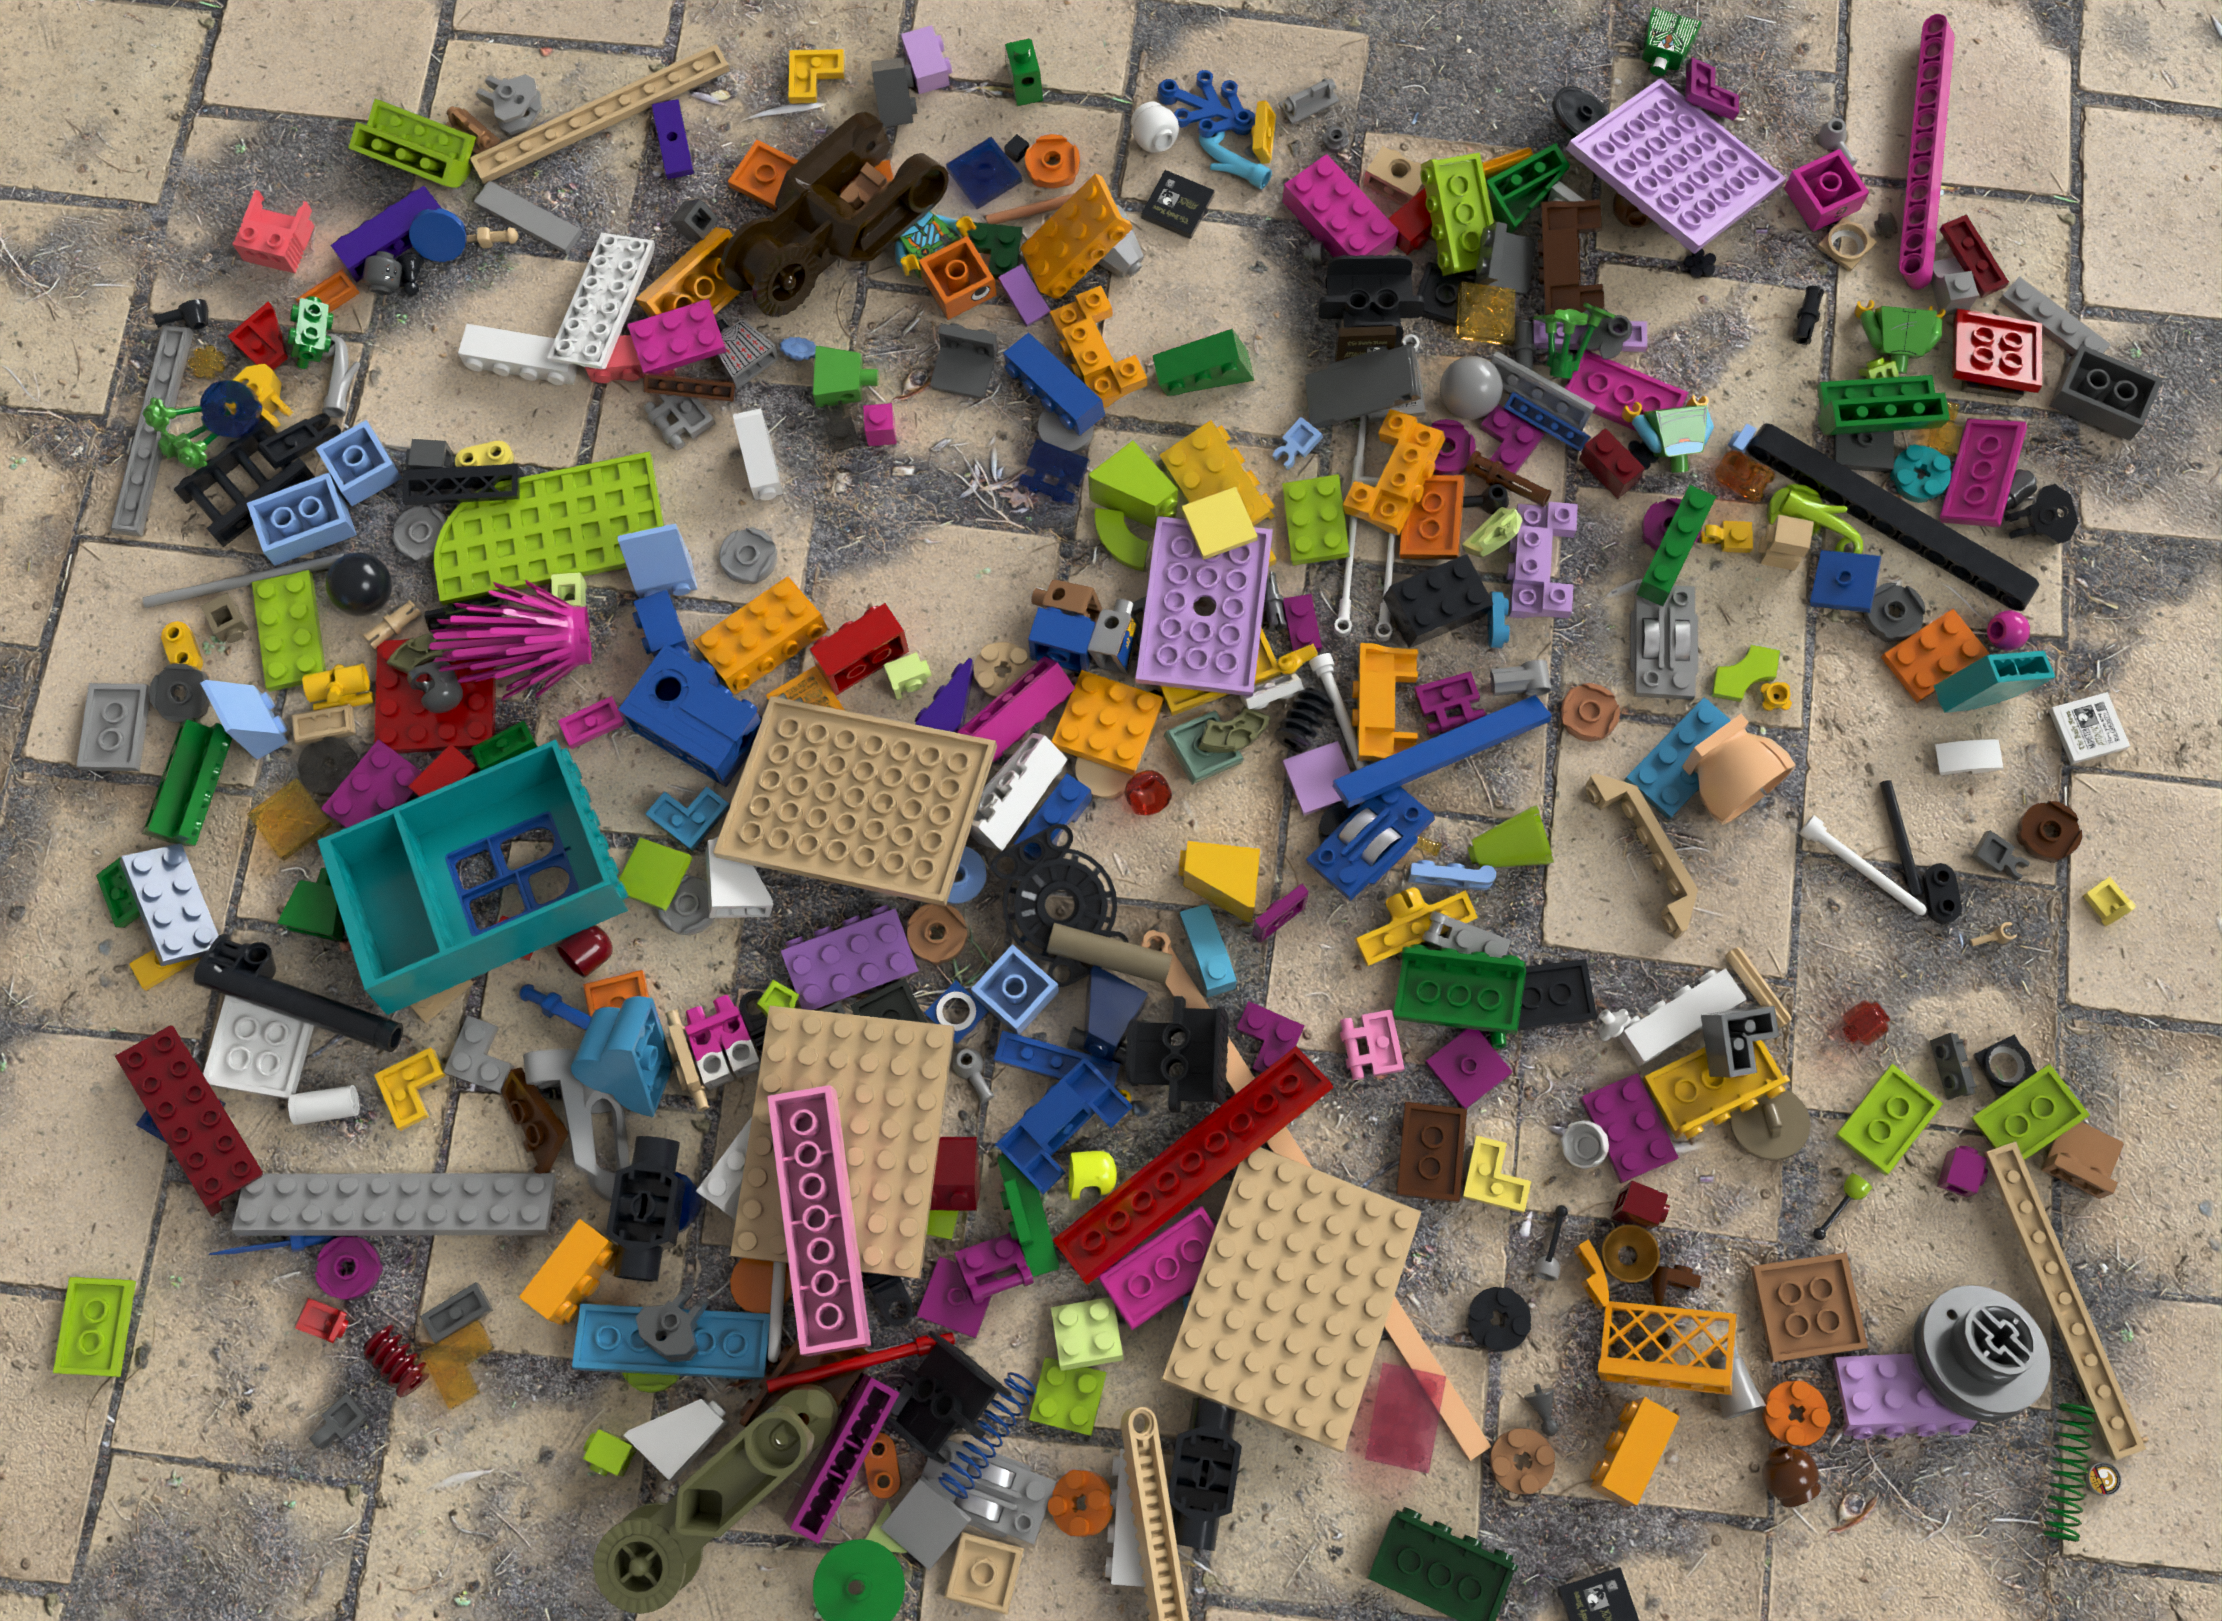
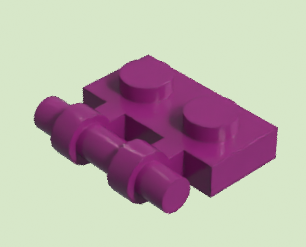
[1414,671,1486,736]

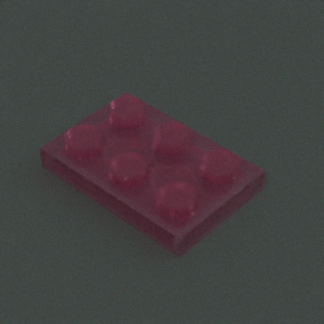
[1365,1363,1446,1474]

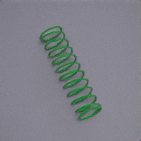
[2043,1403,2096,1542]

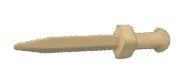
[466,227,518,249]

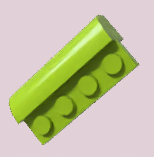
[348,98,476,188]

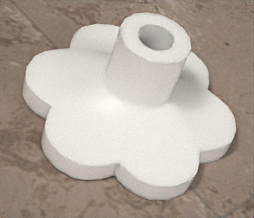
[1598,1009,1631,1041]

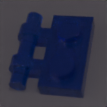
[1019,439,1090,504]

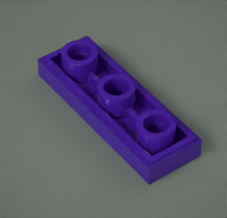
[652,99,694,180]

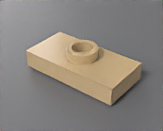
[291,704,356,746]

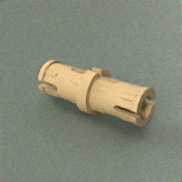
[363,600,422,650]

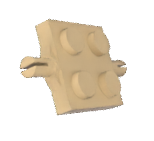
[665,1009,710,1112]

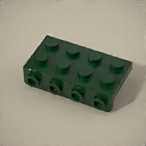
[1367,1507,1518,1621]

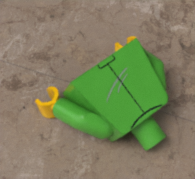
[1855,300,1946,374]

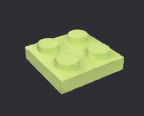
[1051,1297,1124,1371]

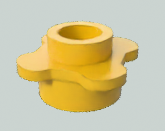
[1760,682,1792,711]

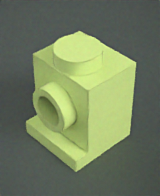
[551,573,587,607]
[884,652,932,700]

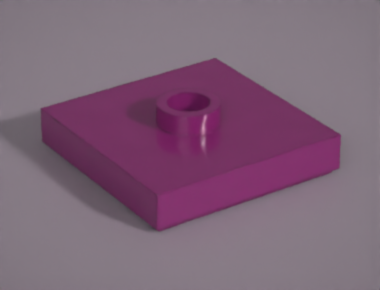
[1252,884,1309,943]
[1425,1029,1513,1109]
[917,1256,998,1339]

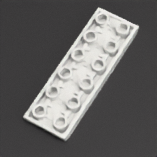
[547,233,655,369]

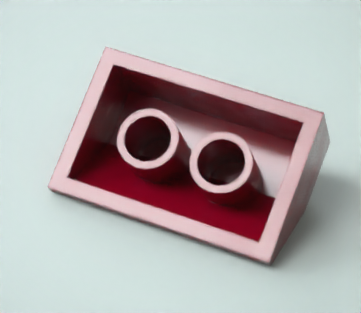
[930,1137,981,1211]

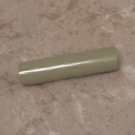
[1046,923,1172,984]

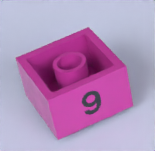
[1784,149,1870,232]

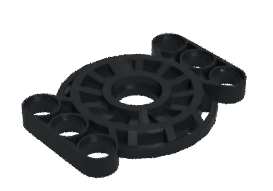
[991,824,1129,987]

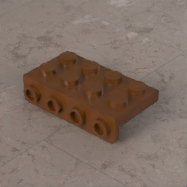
[739,1331,869,1427]

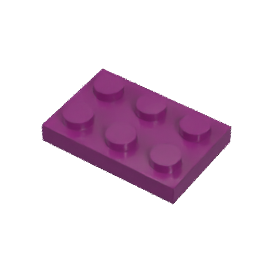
[321,739,422,828]
[1580,1073,1679,1184]

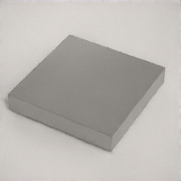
[880,1476,971,1570]

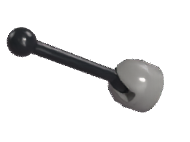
[1533,1205,1568,1281]

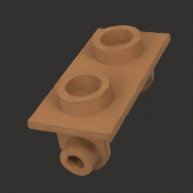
[445,106,501,154]

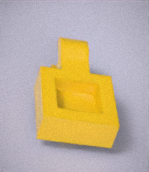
[1701,521,1753,553]

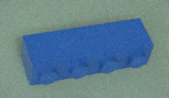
[1003,332,1105,436]

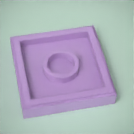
[1282,741,1351,816]

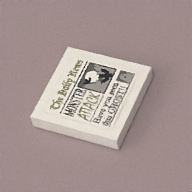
[2049,692,2130,764]

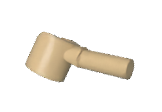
[1970,922,2017,947]

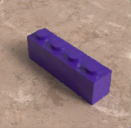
[330,185,442,283]

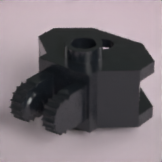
[2004,484,2079,545]

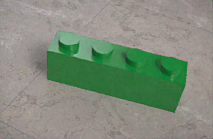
[1636,484,1717,607]

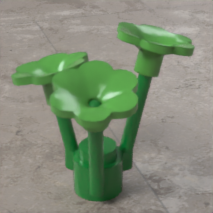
[1533,302,1615,378]

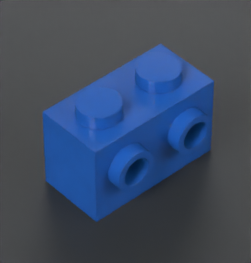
[632,589,690,658]

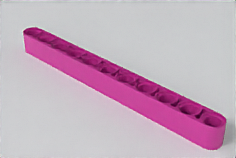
[1899,14,1955,290]

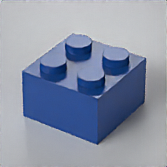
[1028,607,1095,673]

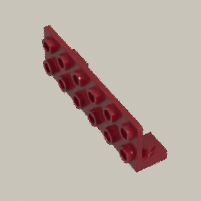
[115,1025,263,1217]

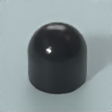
[1656,1332,1672,1349]

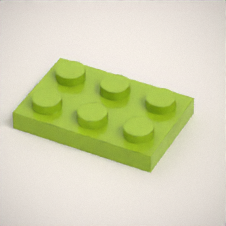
[1282,474,1350,566]
[1834,1064,1943,1176]
[1971,1064,2090,1160]
[53,1277,136,1377]

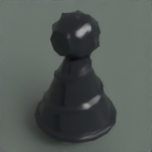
[396,252,424,296]

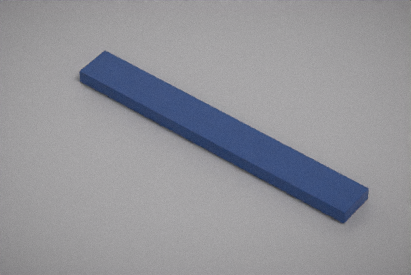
[1332,695,1552,808]

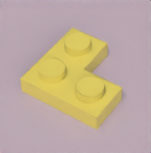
[1462,1135,1531,1213]

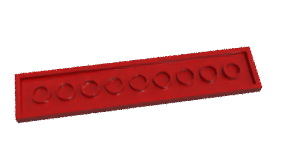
[1053,1046,1334,1285]

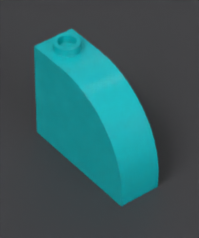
[1933,651,2056,713]

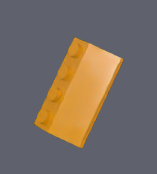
[635,227,741,317]

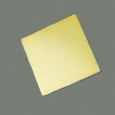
[1182,487,1258,560]

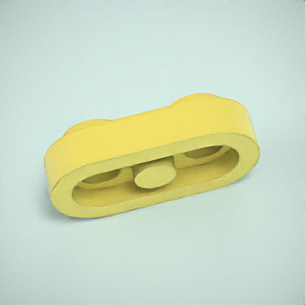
[455,441,514,467]

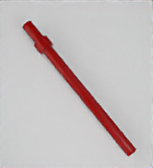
[766,1332,955,1393]

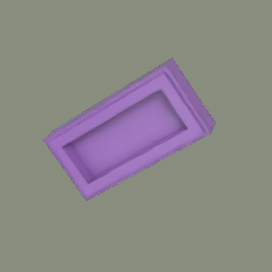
[998,264,1050,327]

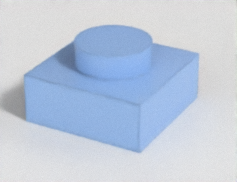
[1728,424,1757,464]

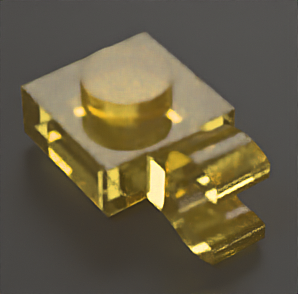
[1927,402,1963,457]

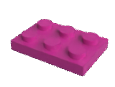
[627,299,727,374]

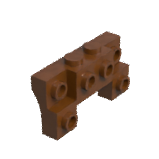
[1538,199,1605,315]

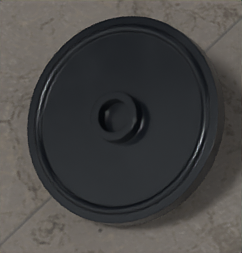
[1552,86,1609,138]

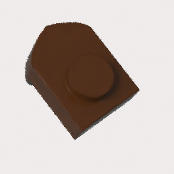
[1652,1265,1702,1306]

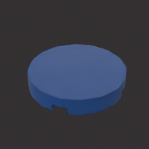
[409,208,467,262]

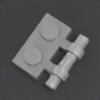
[644,394,716,450]

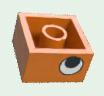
[918,236,997,320]

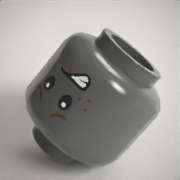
[362,251,402,295]

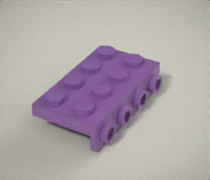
[781,904,918,1010]

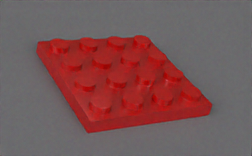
[374,638,496,754]

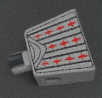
[716,319,779,390]

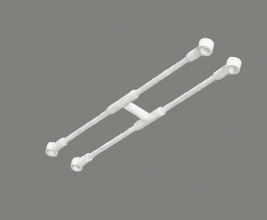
[1334,334,1420,642]

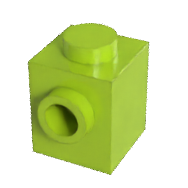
[583,1429,637,1477]

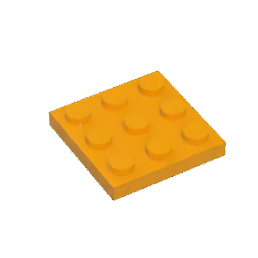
[1051,670,1164,776]

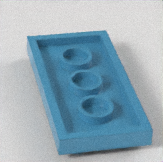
[1624,697,1731,820]

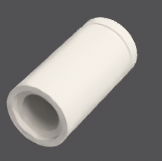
[288,1085,360,1125]

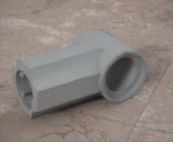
[1490,660,1552,696]

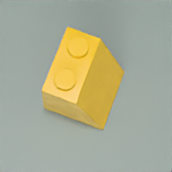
[1178,841,1260,923]

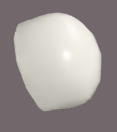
[1561,1120,1609,1169]

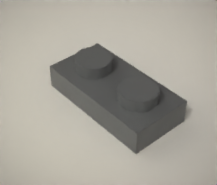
[420,1282,493,1344]

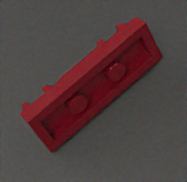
[1939,214,2009,298]

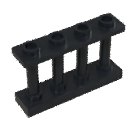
[174,420,315,547]

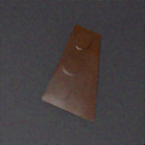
[501,1067,569,1174]

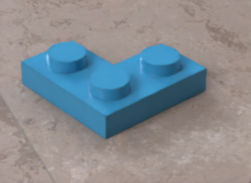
[645,786,730,852]

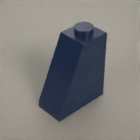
[1084,965,1148,1062]

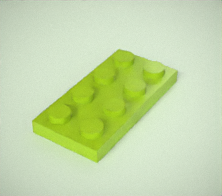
[252,570,326,692]

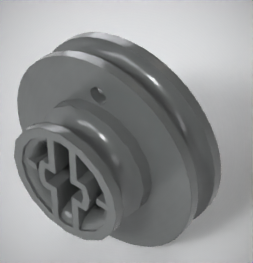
[1911,1285,2051,1422]

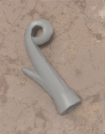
[322,334,360,418]

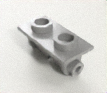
[1278,78,1339,125]

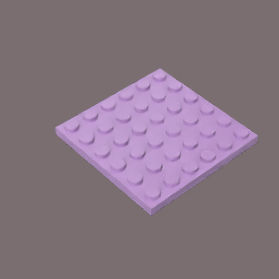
[1566,78,1787,254]

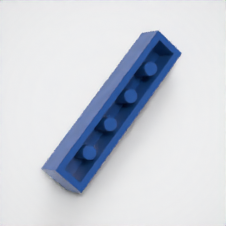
[1504,392,1591,452]

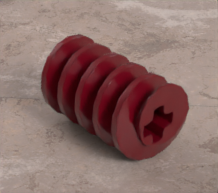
[363,1324,430,1398]

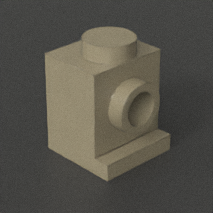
[201,593,249,643]

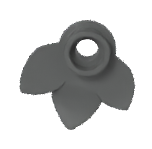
[1577,309,1633,360]

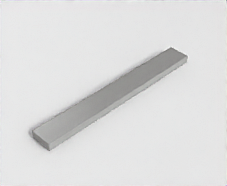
[110,325,194,537]

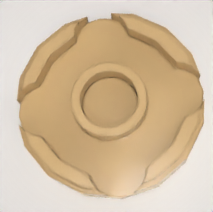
[1075,757,1133,799]

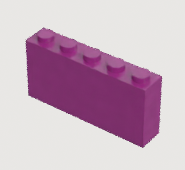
[783,1373,900,1544]

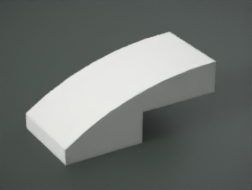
[1935,739,2004,776]

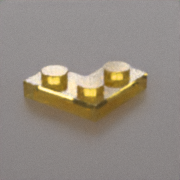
[421,1320,495,1410]

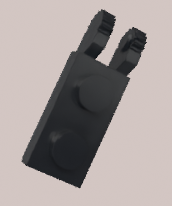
[258,413,342,470]

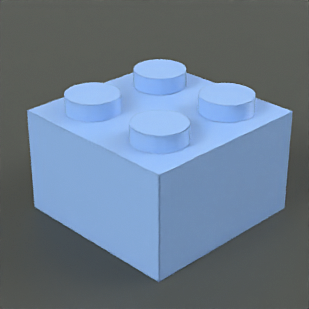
[316,420,402,506]
[971,944,1059,1035]

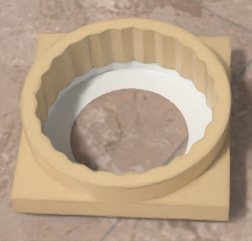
[1817,217,1877,272]

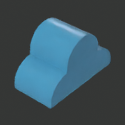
[571,996,674,1117]

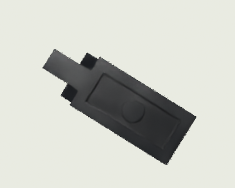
[424,592,508,632]

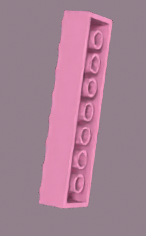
[767,1085,871,1356]

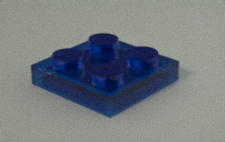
[946,136,1023,209]

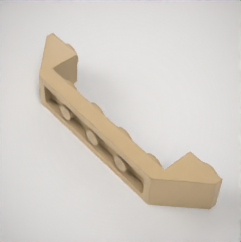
[1586,773,1698,939]

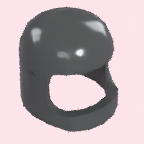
[407,661,463,713]

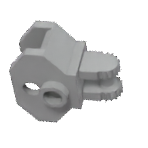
[475,74,542,136]

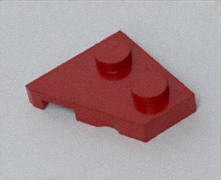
[227,301,288,371]

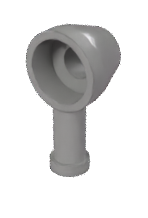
[1818,118,1857,167]
[953,1048,995,1103]

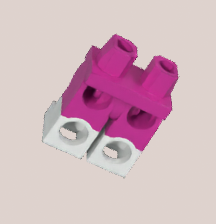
[685,995,761,1090]

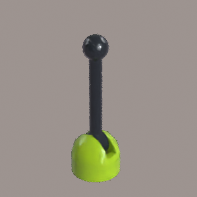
[1813,1173,1872,1240]

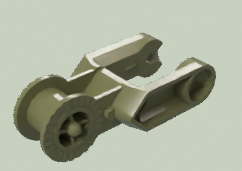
[593,1383,839,1614]

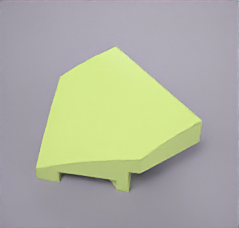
[1462,507,1522,557]

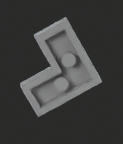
[443,1016,514,1094]

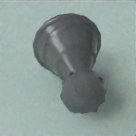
[1524,1384,1559,1436]

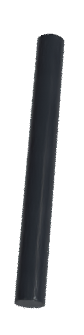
[1880,780,1923,897]

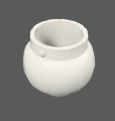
[1131,101,1179,153]

